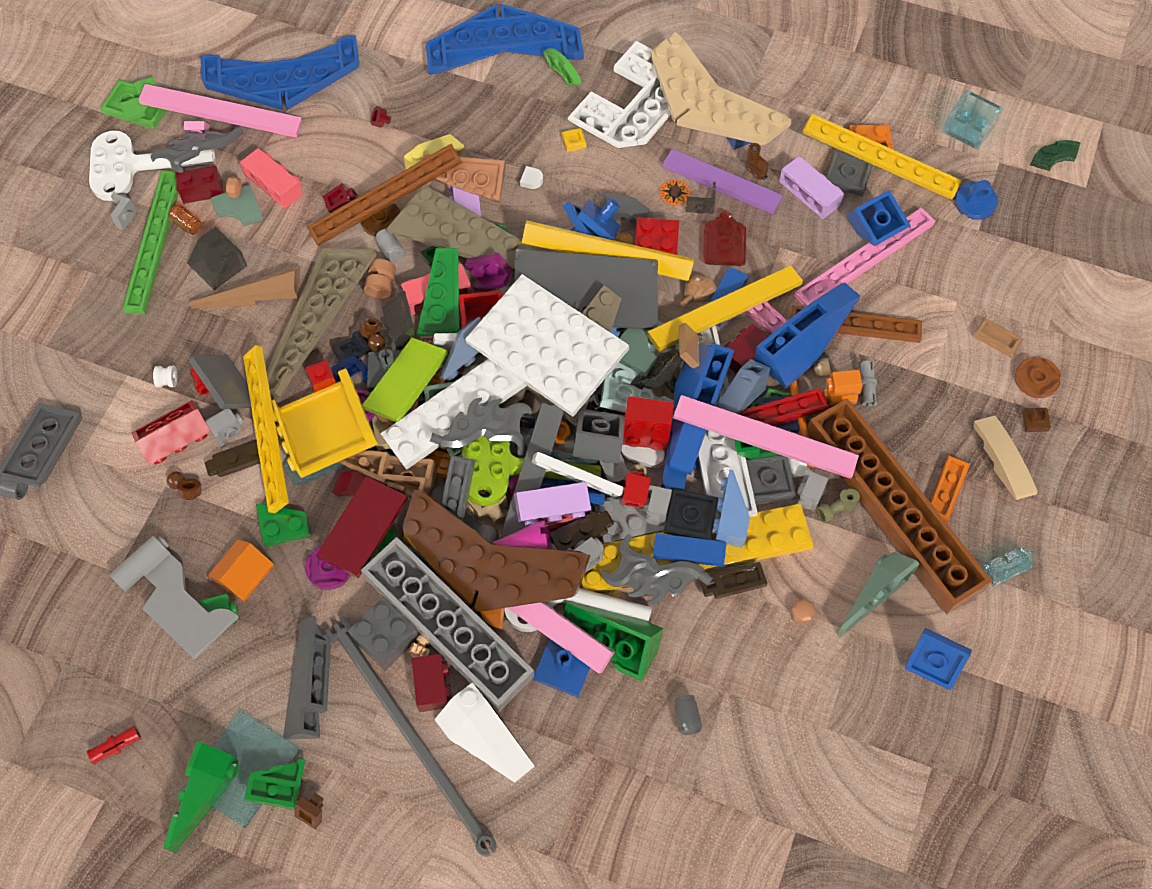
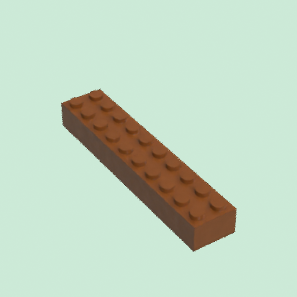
[807,398,992,614]

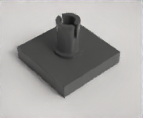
[367,349,402,393]

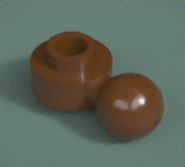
[359,317,386,351]
[166,471,202,500]

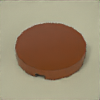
[1015,357,1061,398]

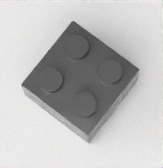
[573,409,625,463]
[348,597,419,671]

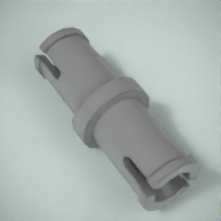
[860,361,878,407]

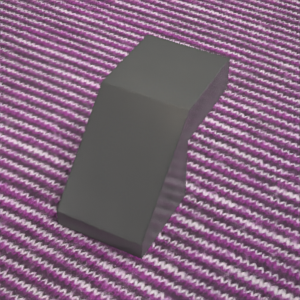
[599,193,649,226]

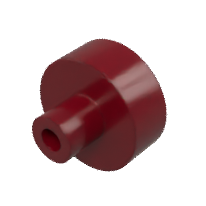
[370,106,391,128]

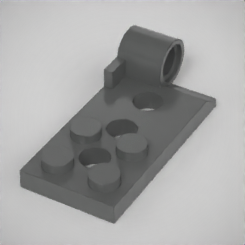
[0,403,82,500]

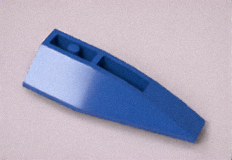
[754,282,861,388]
[669,343,734,475]

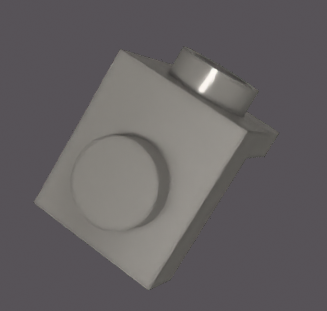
[110,193,137,230]

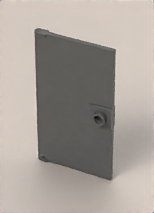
[514,249,658,330]

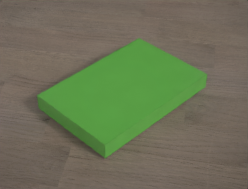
[100,79,167,129]

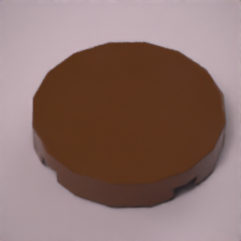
[360,203,400,237]

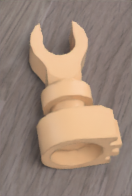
[407,634,430,658]

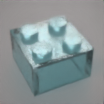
[942,90,1003,150]

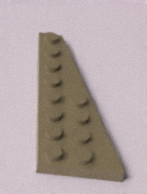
[387,184,540,270]
[266,249,377,397]

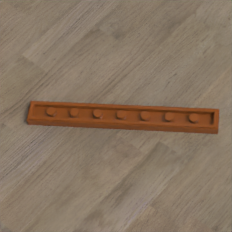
[307,143,462,246]

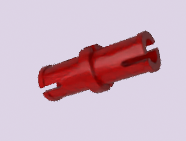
[87,725,141,765]

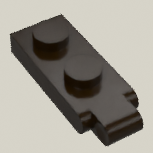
[204,439,260,477]
[549,511,614,550]
[700,562,768,599]

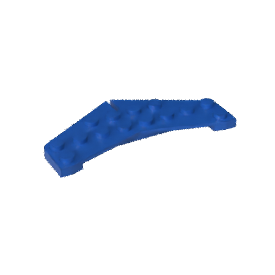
[426,4,584,75]
[200,35,360,111]

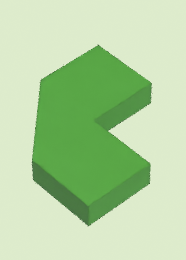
[119,77,156,122]

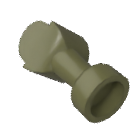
[816,489,860,523]

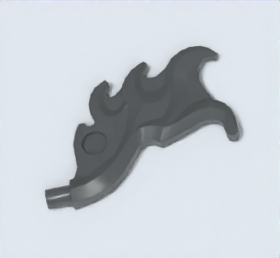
[151,127,243,173]
[430,397,533,456]
[602,534,713,605]

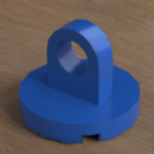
[955,180,998,220]

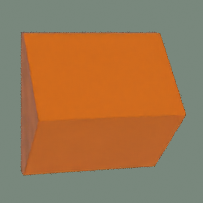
[207,539,274,602]

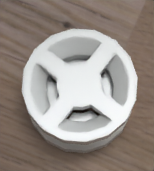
[153,365,178,388]

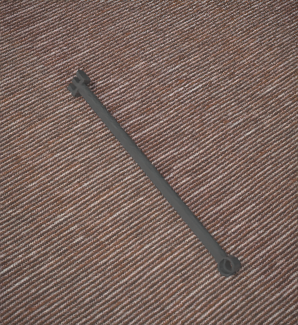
[323,616,497,857]

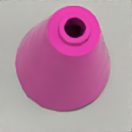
[492,520,552,549]

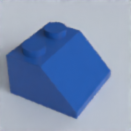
[847,190,911,247]

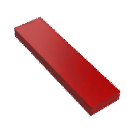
[739,388,829,426]

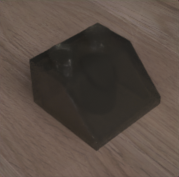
[187,226,247,290]
[380,291,416,350]

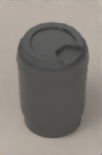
[675,695,702,735]

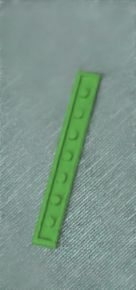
[122,170,179,314]

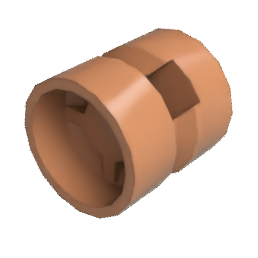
[364,259,396,299]

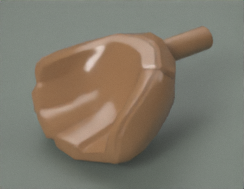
[680,274,717,306]

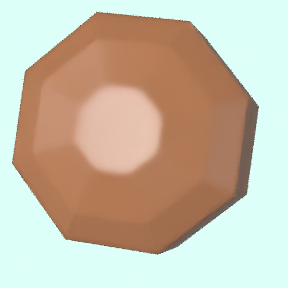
[226,177,242,198]
[791,599,816,624]

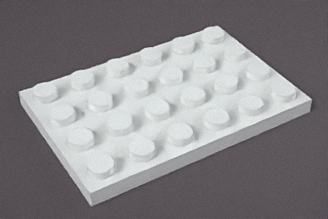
[465,274,629,416]

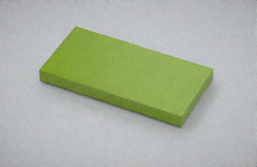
[362,338,449,422]

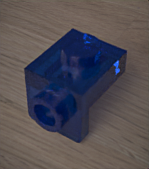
[331,354,368,383]

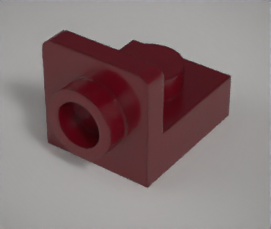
[323,183,358,213]

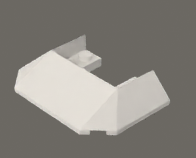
[568,41,671,148]

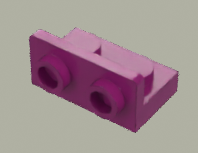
[465,253,513,291]

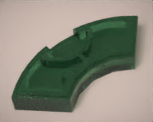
[1030,140,1081,171]

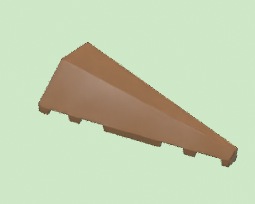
[190,265,300,309]
[339,450,438,496]

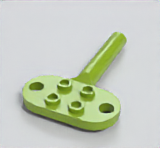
[462,437,601,506]

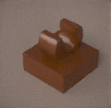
[1022,408,1051,432]
[295,793,324,830]

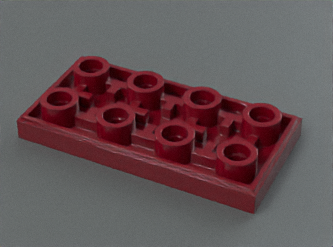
[316,476,408,579]

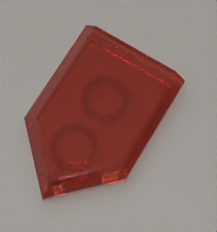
[703,210,746,266]

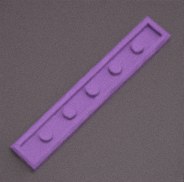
[663,149,783,214]

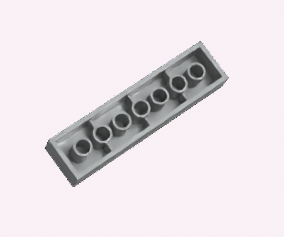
[361,537,534,712]

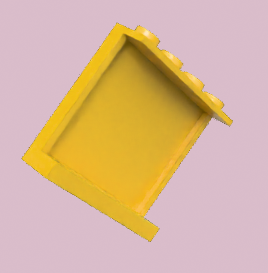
[271,368,378,478]

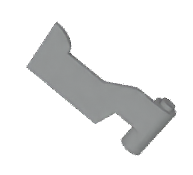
[109,536,239,659]

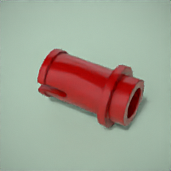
[190,368,210,395]

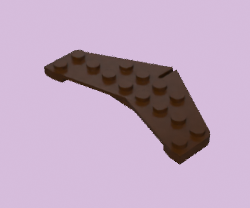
[403,489,591,613]

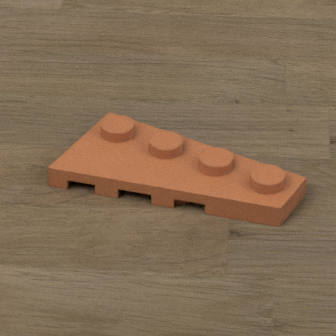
[423,154,506,203]

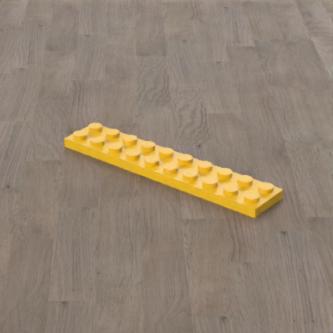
[581,504,814,593]

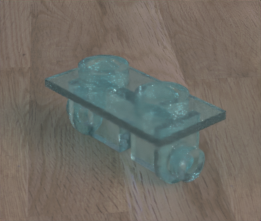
[983,547,1034,586]

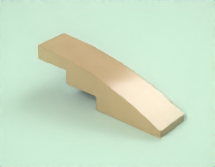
[974,416,1038,500]

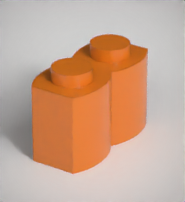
[822,370,862,407]

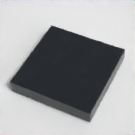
[664,488,719,540]

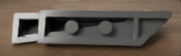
[283,616,331,740]

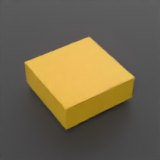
[562,128,586,152]

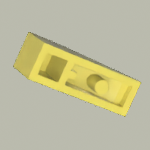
[404,134,464,169]

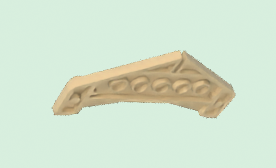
[651,32,791,145]

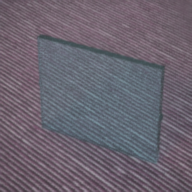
[184,711,300,828]

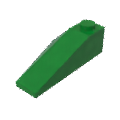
[563,601,664,681]
[163,741,239,853]

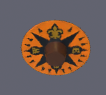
[660,180,690,205]

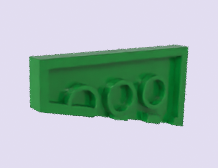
[416,248,460,336]

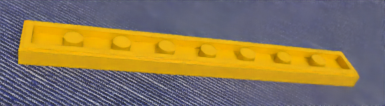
[802,114,962,200]
[522,220,694,281]
[647,266,803,352]
[243,345,289,513]

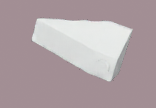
[435,683,535,783]

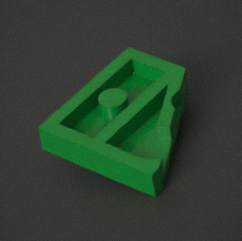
[256,504,311,548]
[243,759,306,810]

